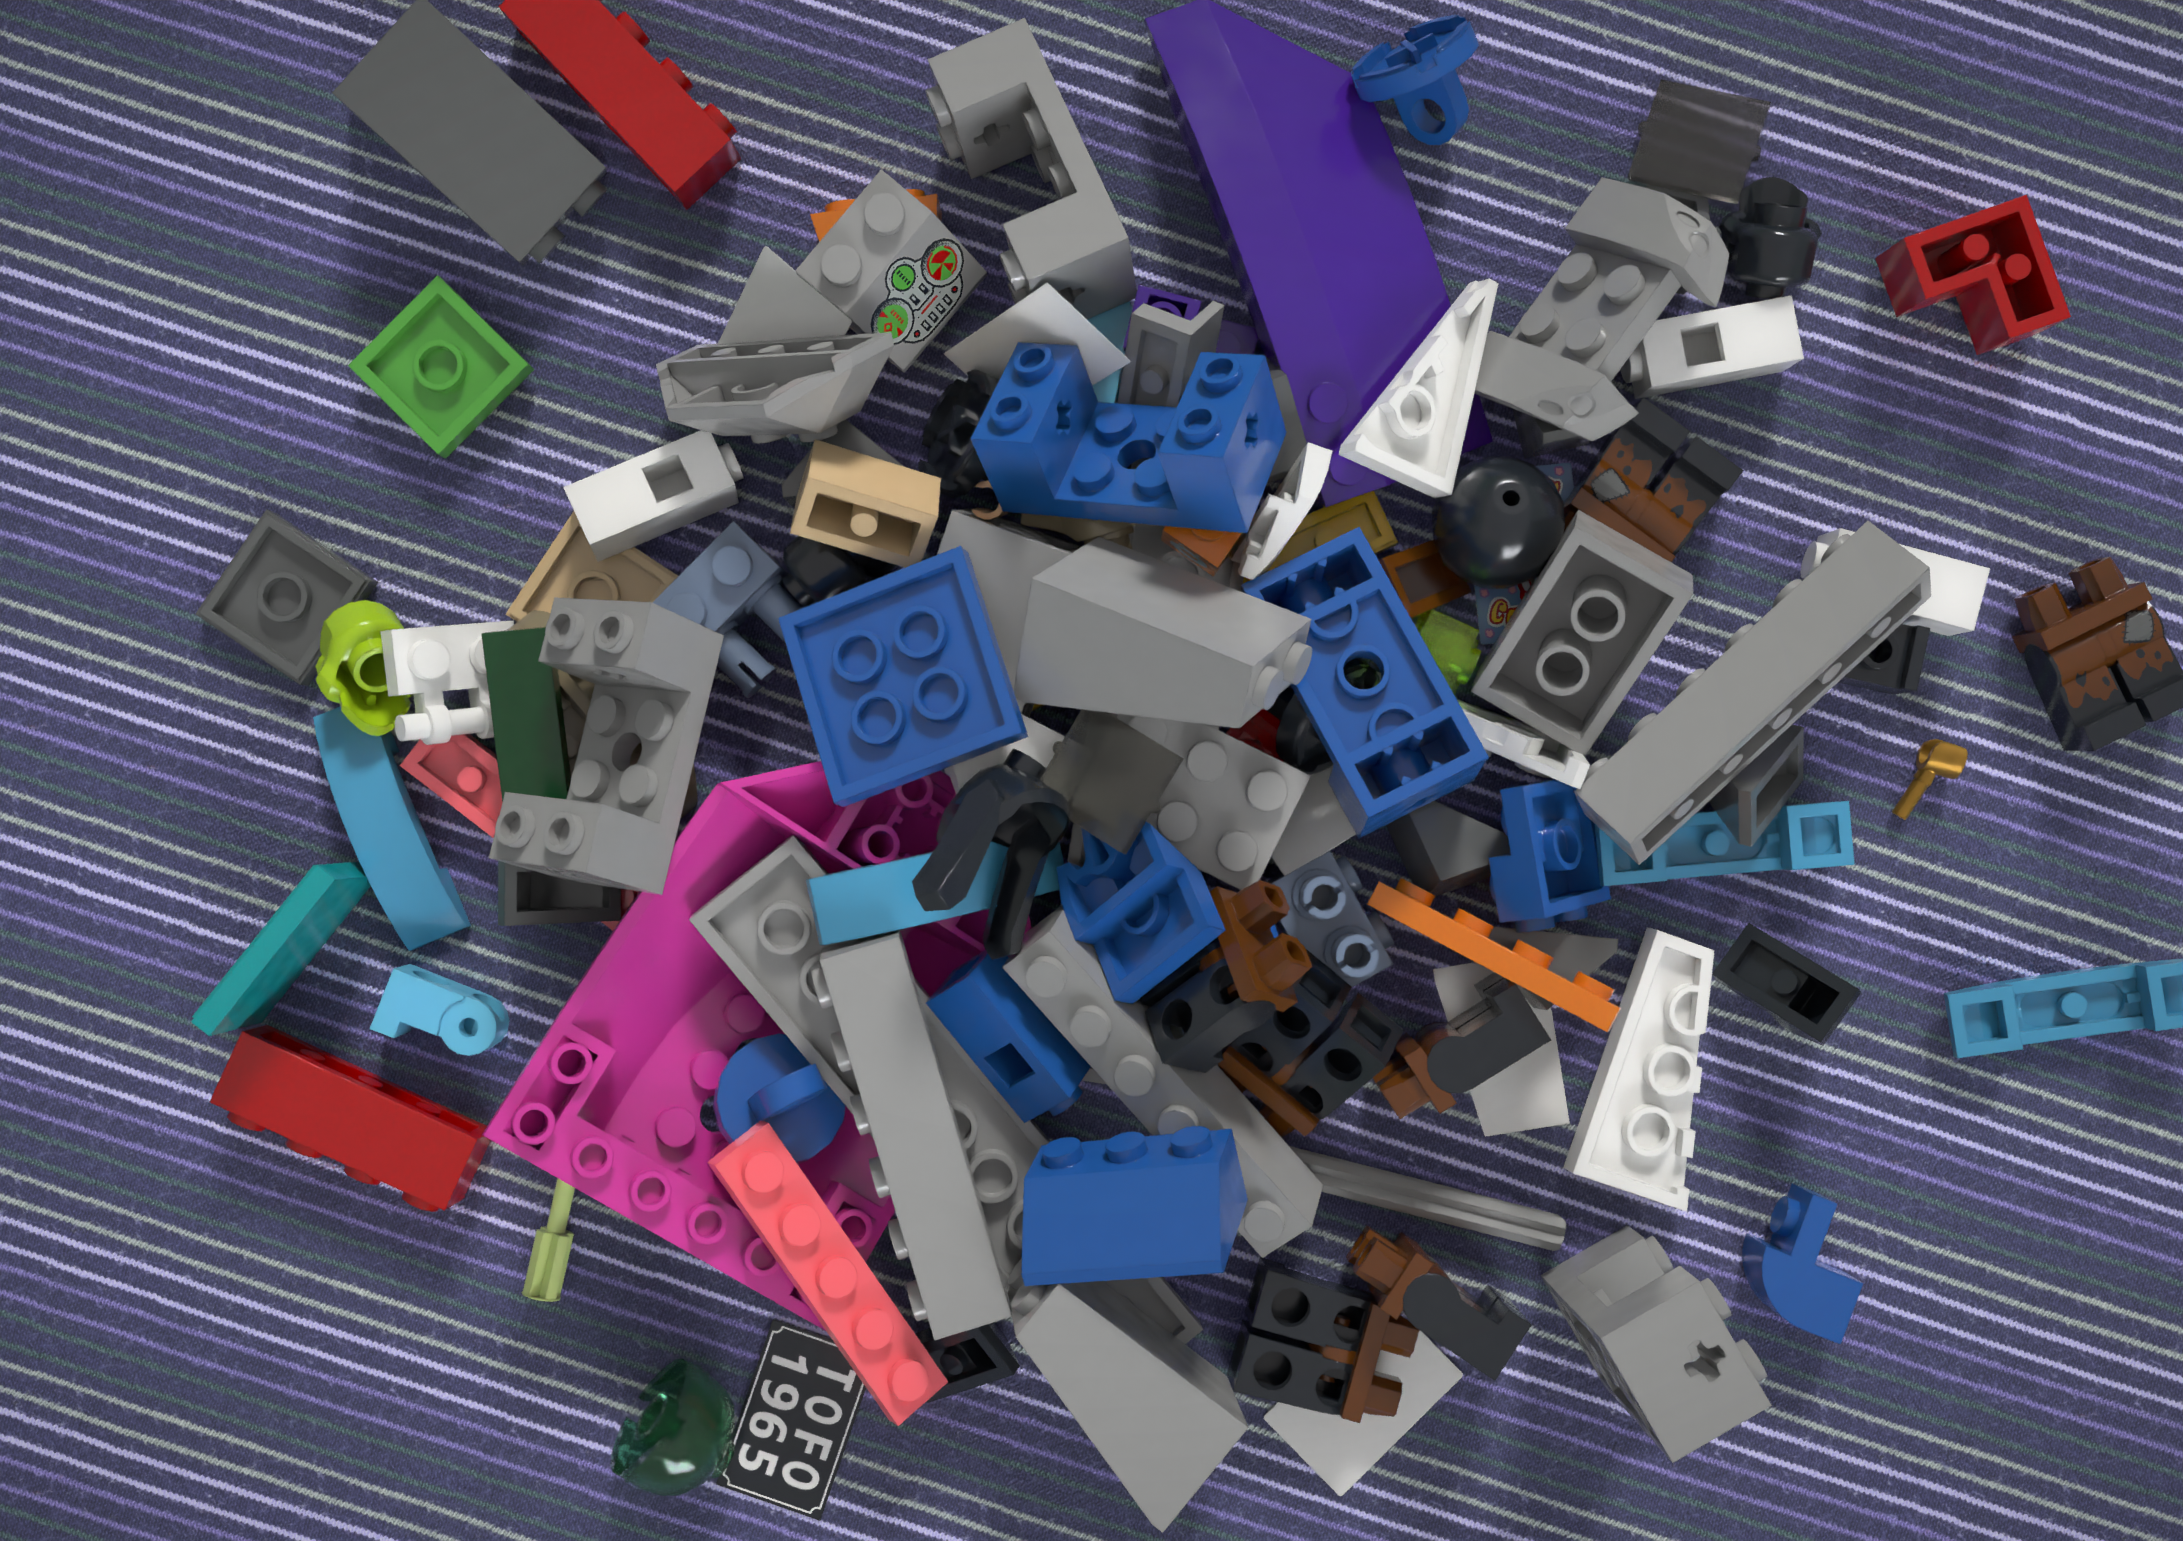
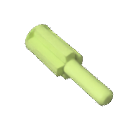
[522,1178,575,1302]

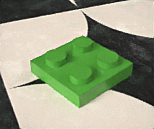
[348,275,535,459]

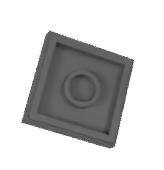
[196,509,378,686]

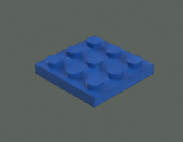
[778,546,1028,807]

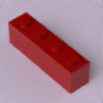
[498,0,741,210]
[209,1025,491,1212]

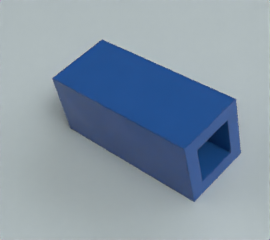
[926,950,1091,1123]

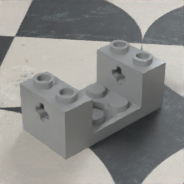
[925,18,1137,319]
[489,597,724,895]
[1540,1225,1772,1463]

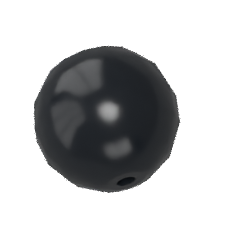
[1432,456,1565,589]

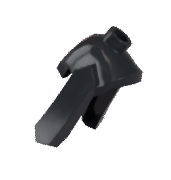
[912,749,1070,960]

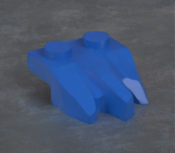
[1056,811,1226,1004]

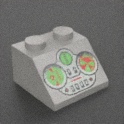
[795,169,987,373]

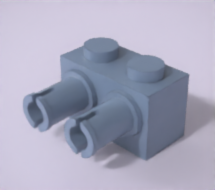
[652,521,804,698]
[1266,851,1394,987]

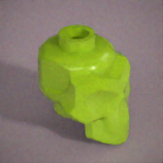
[315,600,412,736]

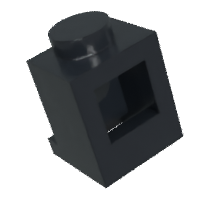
[1838,624,1930,695]

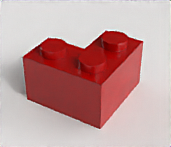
[1875,195,2071,355]

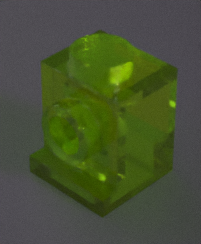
[1416,609,1481,696]

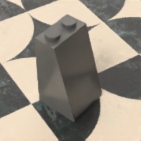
[332,0,607,266]

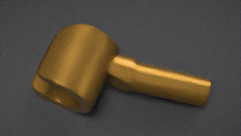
[1892,739,1968,820]

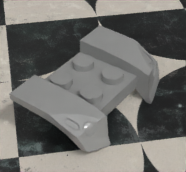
[1474,177,1729,441]

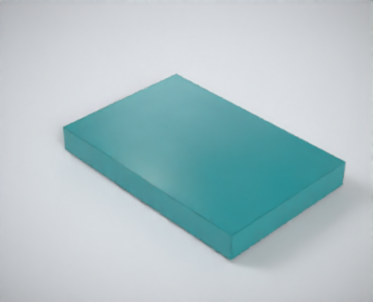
[191,862,371,1036]

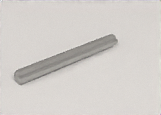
[1289,1146,1566,1251]

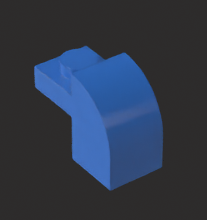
[1742,1183,1864,1344]

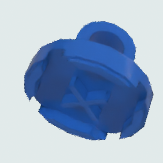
[1351,15,1479,145]
[713,1033,846,1164]

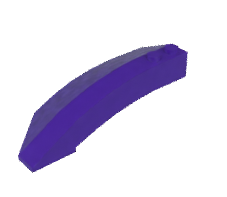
[1144,0,1493,507]

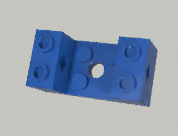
[971,342,1287,533]
[1241,527,1489,838]

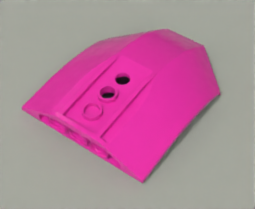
[482,761,1032,1331]

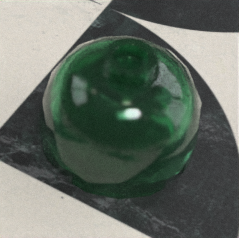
[610,1359,735,1496]

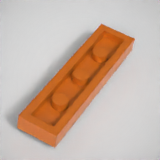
[1367,878,1621,1032]

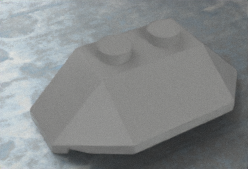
[656,332,894,444]

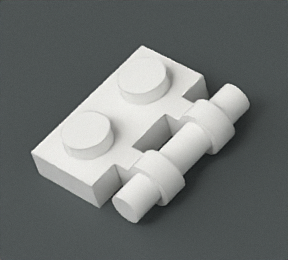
[380,620,514,745]

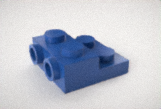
[1489,779,1611,933]

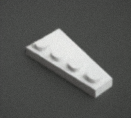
[1563,927,1714,1212]

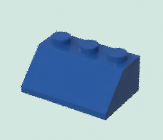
[1021,1126,1248,1286]

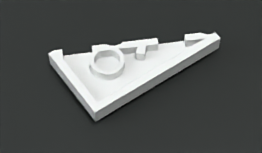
[1338,279,1498,498]
[1377,672,1590,789]

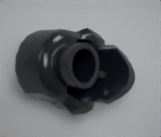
[1719,177,1822,299]
[782,536,899,607]

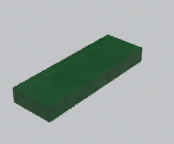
[481,627,571,802]

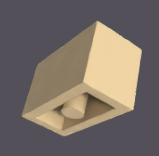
[790,439,941,568]

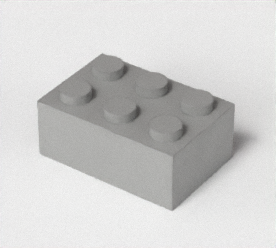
[1471,510,1693,757]
[1073,714,1311,890]

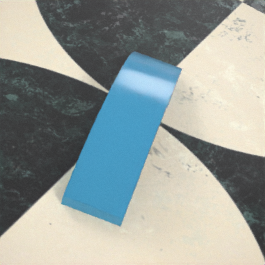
[313,706,471,951]
[1595,801,1855,886]
[806,841,1064,946]
[1944,959,2183,1058]

